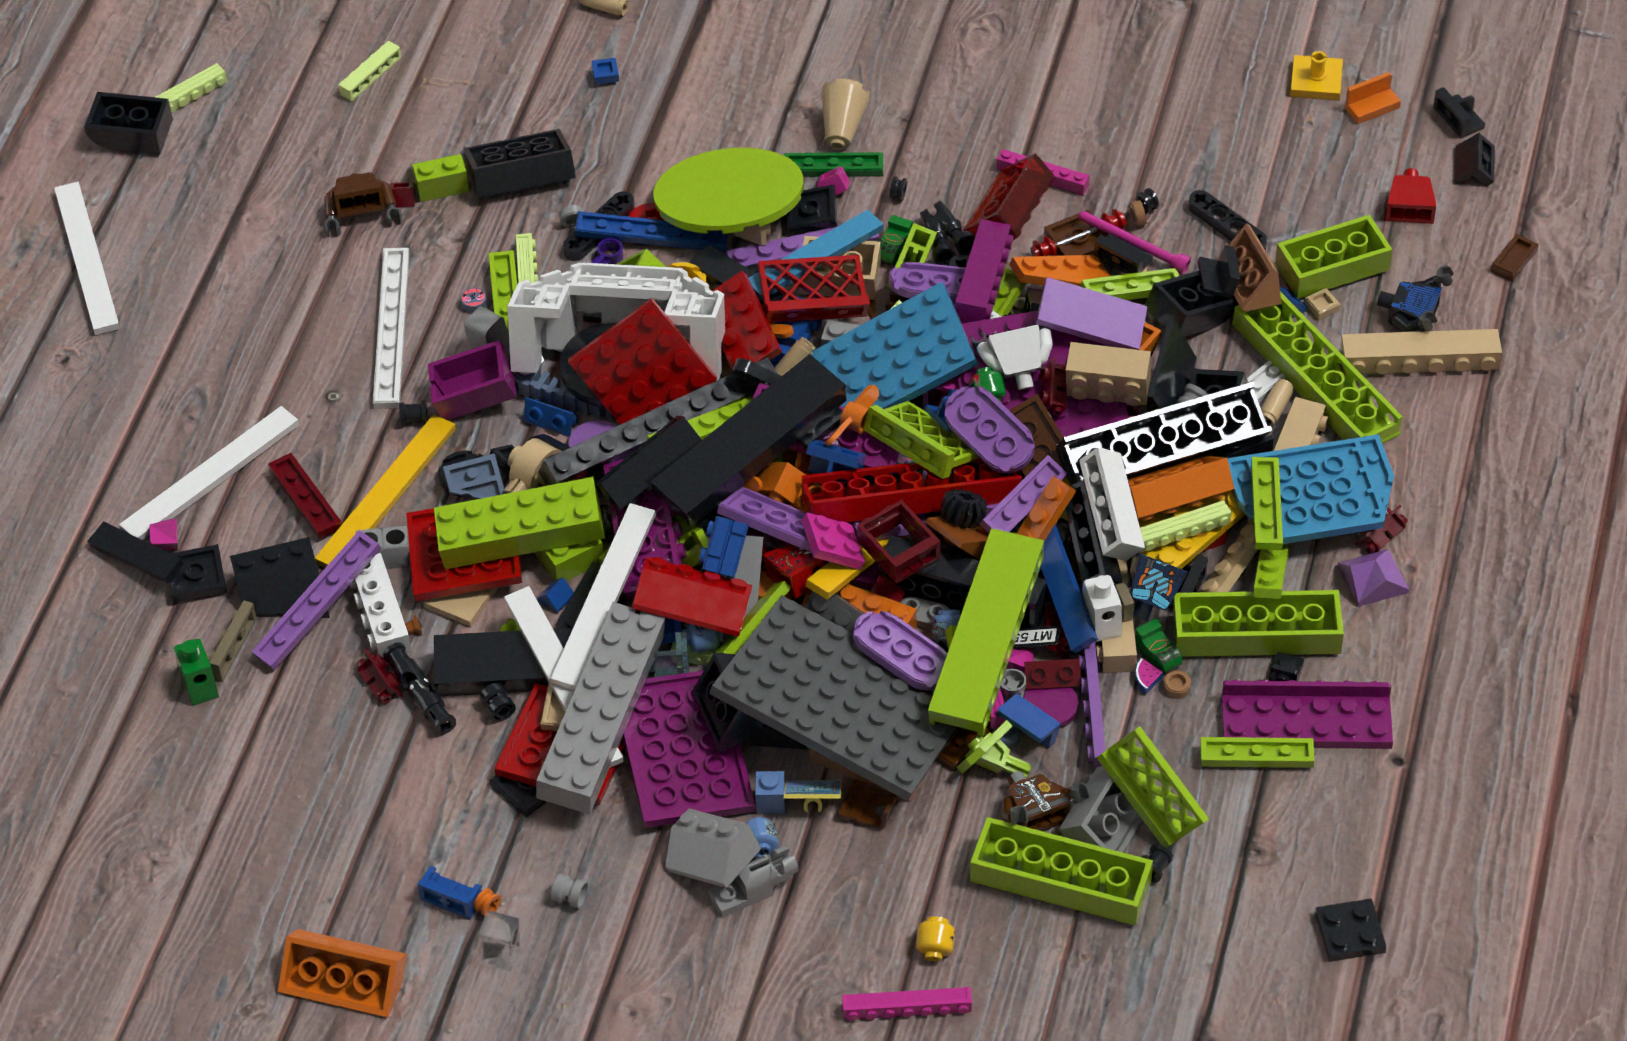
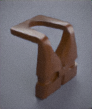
[838,779,898,829]

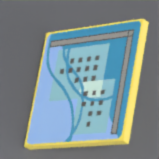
[784,780,842,812]

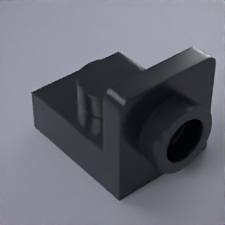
[1269,652,1304,681]

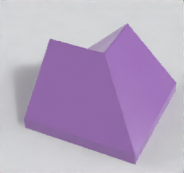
[1337,549,1409,607]

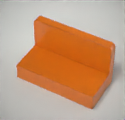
[1345,72,1401,124]

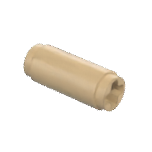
[578,0,629,16]
[775,337,815,376]
[1261,379,1294,428]

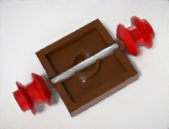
[1030,209,1126,256]

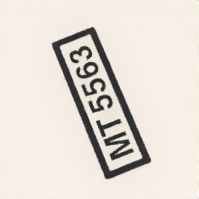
[1014,625,1061,647]

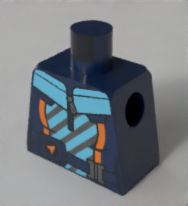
[1127,553,1188,622]

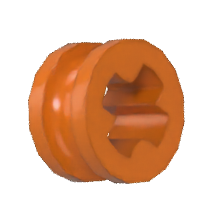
[473,888,501,917]

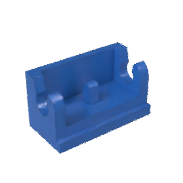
[417,866,482,920]

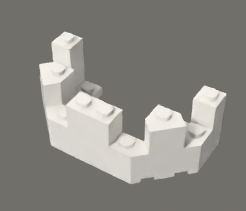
[507,263,725,381]

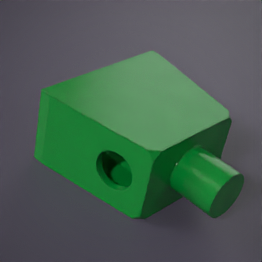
[174,638,219,706]

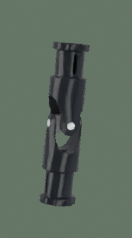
[383,642,456,735]

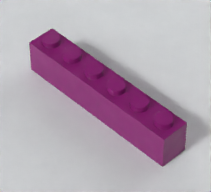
[955,219,1014,324]

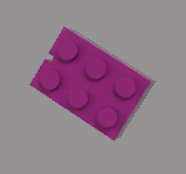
[428,340,516,420]

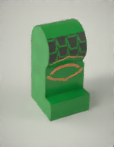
[879,215,913,265]
[1135,618,1183,674]

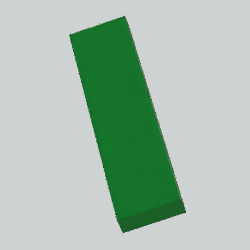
[784,152,883,177]

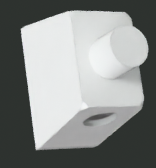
[1082,575,1122,642]

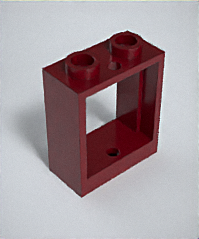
[857,500,940,583]

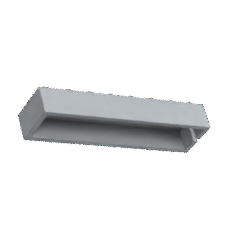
[536,602,665,815]

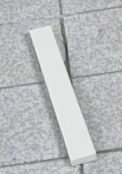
[54,182,120,335]
[373,248,410,409]
[119,406,299,540]
[551,503,656,691]
[504,586,623,768]

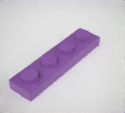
[980,455,1068,533]

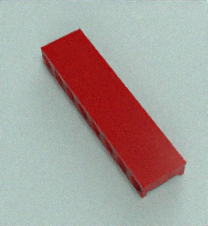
[800,458,1022,522]

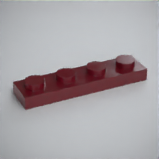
[268,453,342,539]

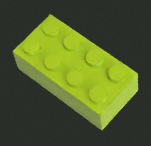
[1275,214,1392,299]

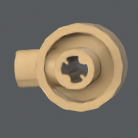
[503,438,560,494]

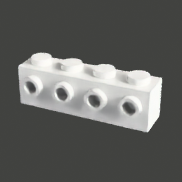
[1079,447,1145,561]
[350,553,411,659]

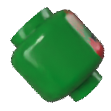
[969,367,1006,402]

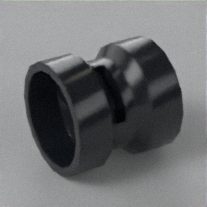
[479,683,516,722]

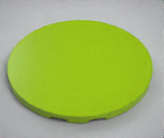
[653,148,804,234]

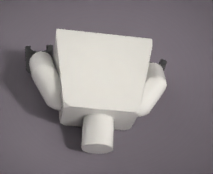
[971,324,1053,390]

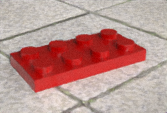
[712,271,782,370]

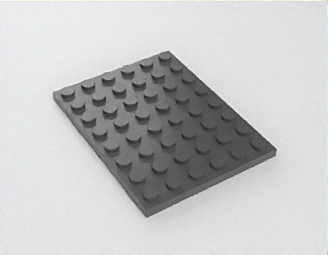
[709,595,958,801]

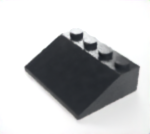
[463,129,576,199]
[1146,318,1198,413]

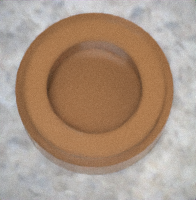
[1130,200,1147,227]
[1163,671,1191,699]

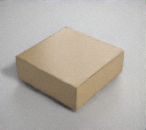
[1304,288,1341,320]

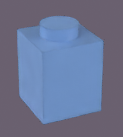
[756,771,785,814]

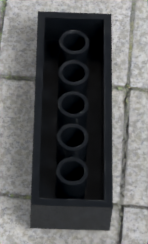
[880,535,1046,628]

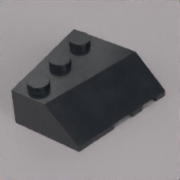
[230,537,330,618]

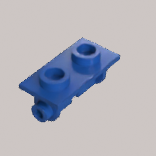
[523,397,579,437]

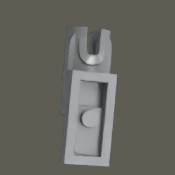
[709,845,798,918]

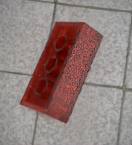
[963,153,1054,240]

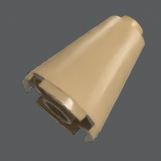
[821,78,870,150]

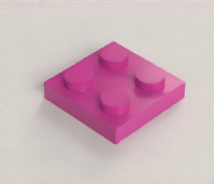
[801,512,865,570]

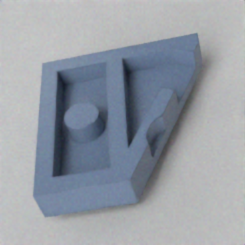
[442,454,504,499]

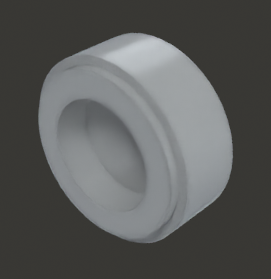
[558,205,583,228]

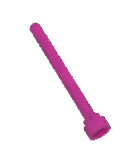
[1078,211,1192,275]

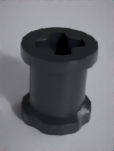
[399,400,428,425]
[1147,844,1173,883]

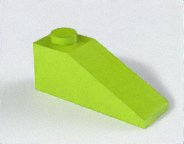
[886,223,937,292]

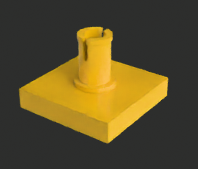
[1290,51,1343,101]

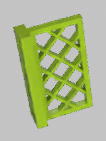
[864,401,979,479]
[1096,726,1209,848]

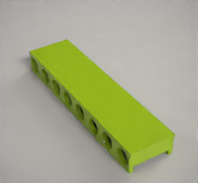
[1231,292,1403,444]
[928,528,1044,736]

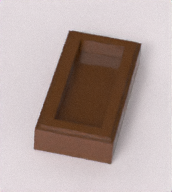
[1490,234,1539,282]

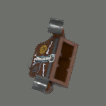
[324,172,402,237]
[1002,771,1090,831]

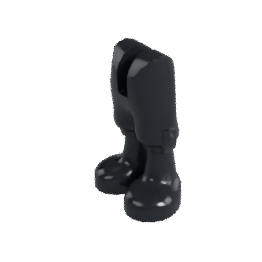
[920,200,975,266]

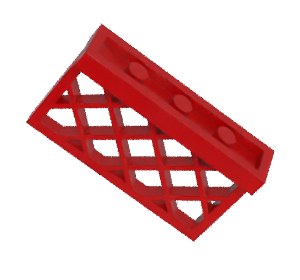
[757,255,870,323]

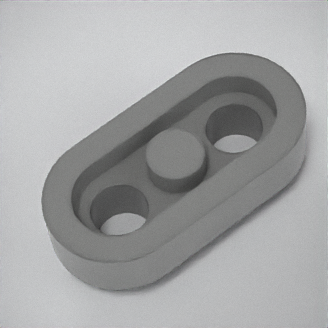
[901,597,950,631]

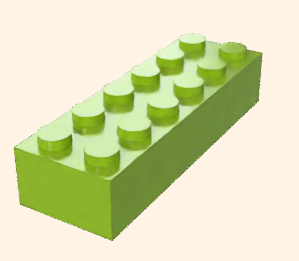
[434,477,605,569]
[1172,590,1344,657]
[970,817,1153,926]

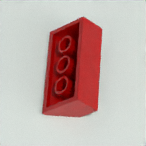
[632,557,753,637]

